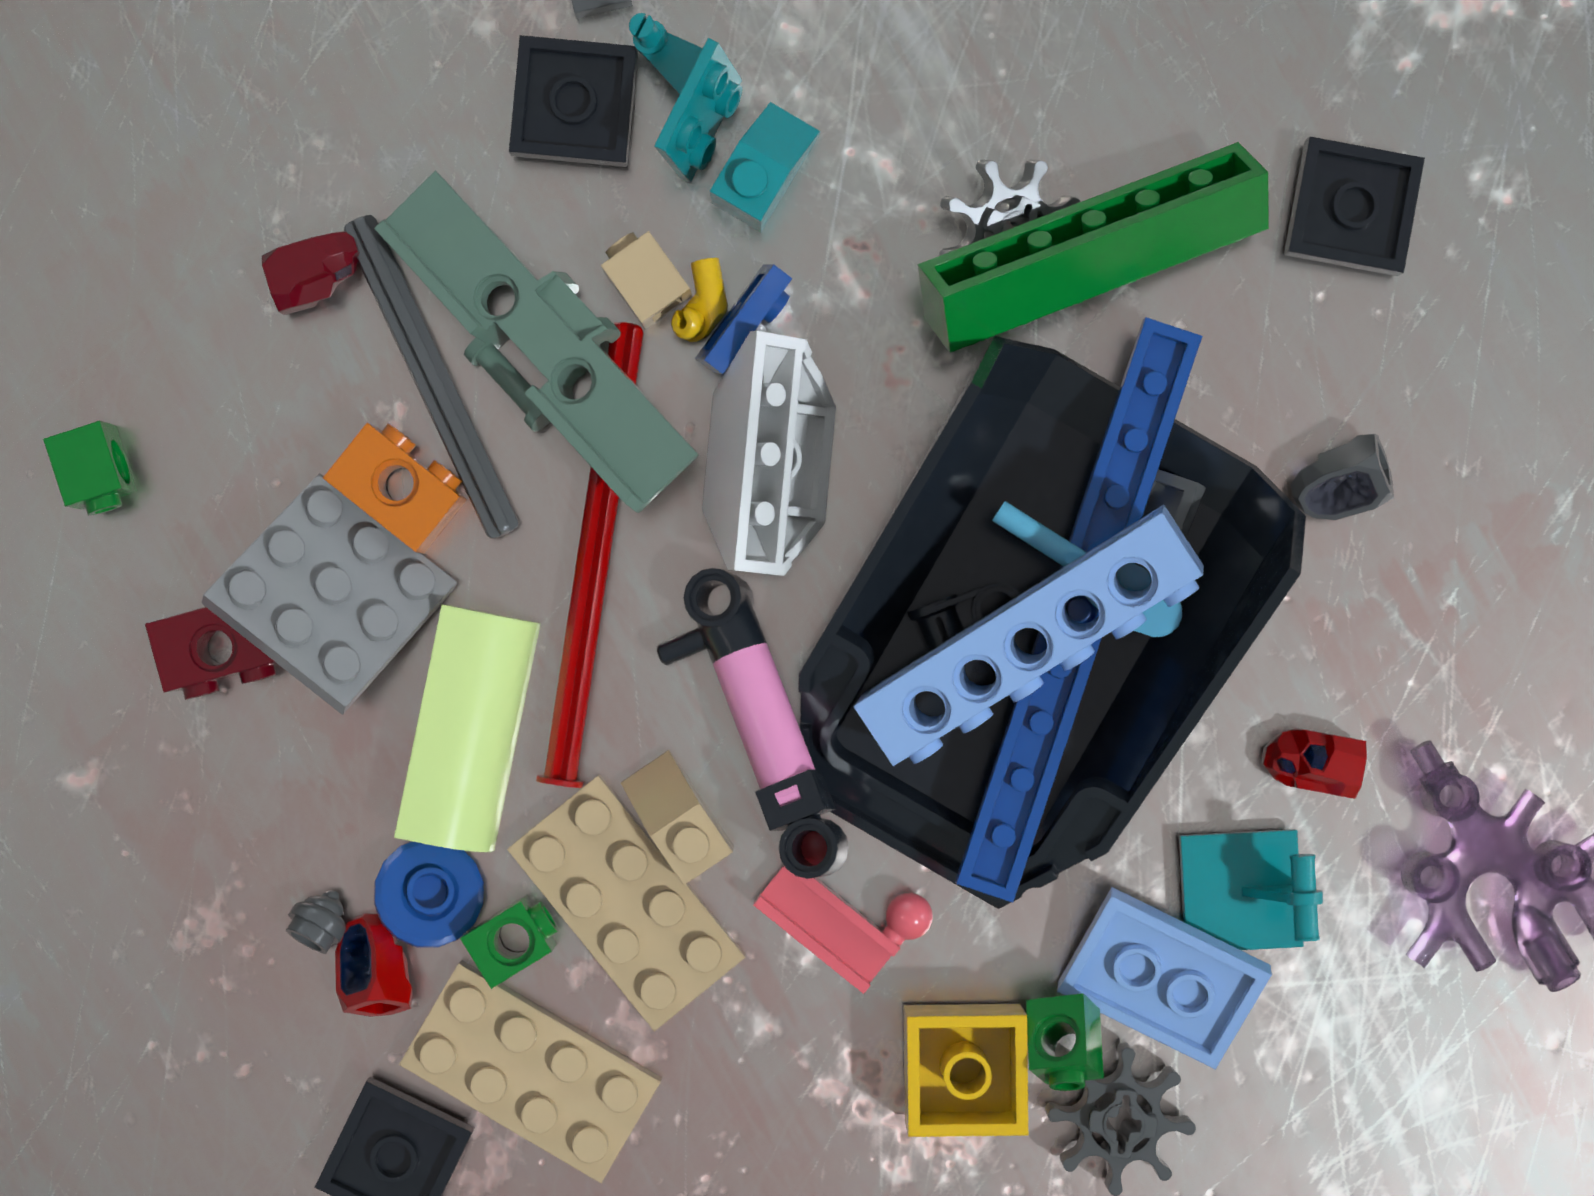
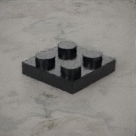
[509,35,638,167]
[1284,136,1425,276]
[314,1077,475,1196]

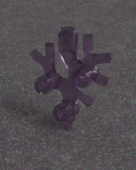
[1401,740,1594,992]

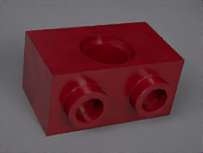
[145,607,277,700]

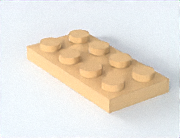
[507,774,746,1032]
[399,960,662,1183]

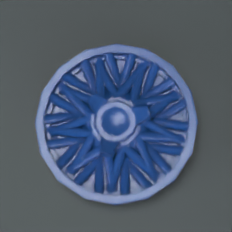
[374,841,484,948]

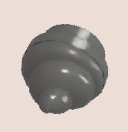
[286,890,346,954]

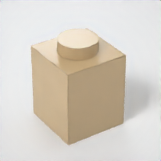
[601,231,692,330]

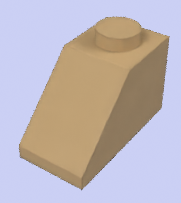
[621,750,734,886]

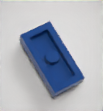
[695,264,792,374]

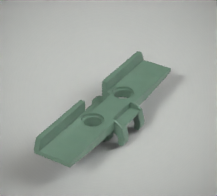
[374,170,699,513]

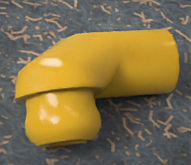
[671,258,728,342]

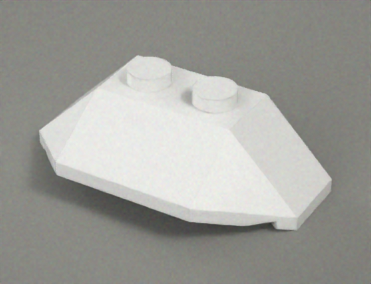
[702,331,836,576]

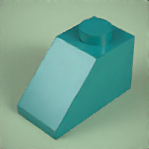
[709,102,820,233]

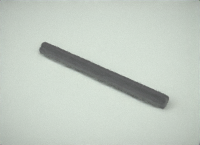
[344,215,519,539]

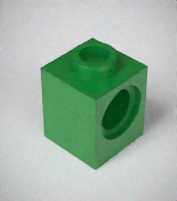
[43,420,137,516]
[460,895,559,989]
[1026,993,1104,1091]

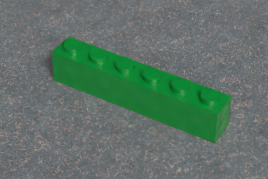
[917,142,1269,353]

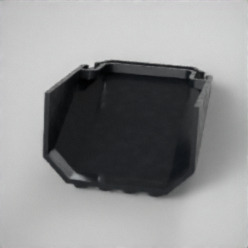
[798,336,1306,909]

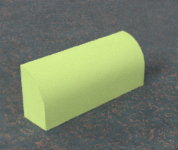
[394,604,541,852]

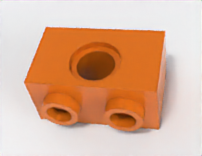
[323,423,468,554]

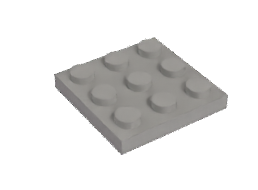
[201,473,457,715]

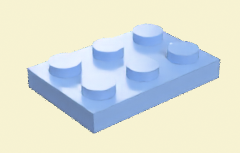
[1057,887,1272,1070]

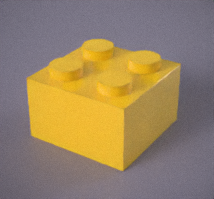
[904,1004,1029,1137]

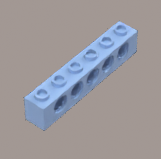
[853,505,1204,766]

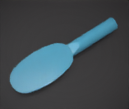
[992,501,1182,637]

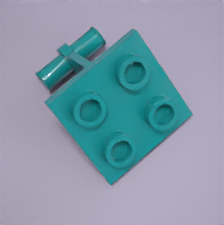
[629,13,742,183]
[1179,829,1323,950]

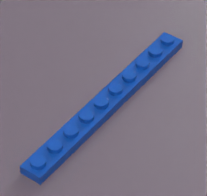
[955,317,1203,903]

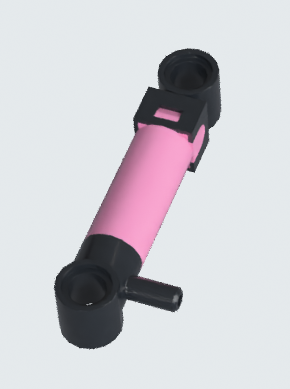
[657,568,849,879]

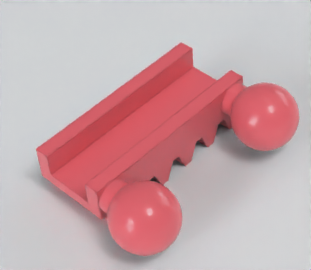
[753,831,933,994]

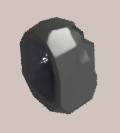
[1291,434,1394,520]

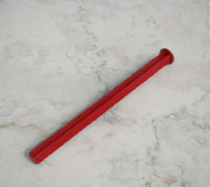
[536,322,643,788]

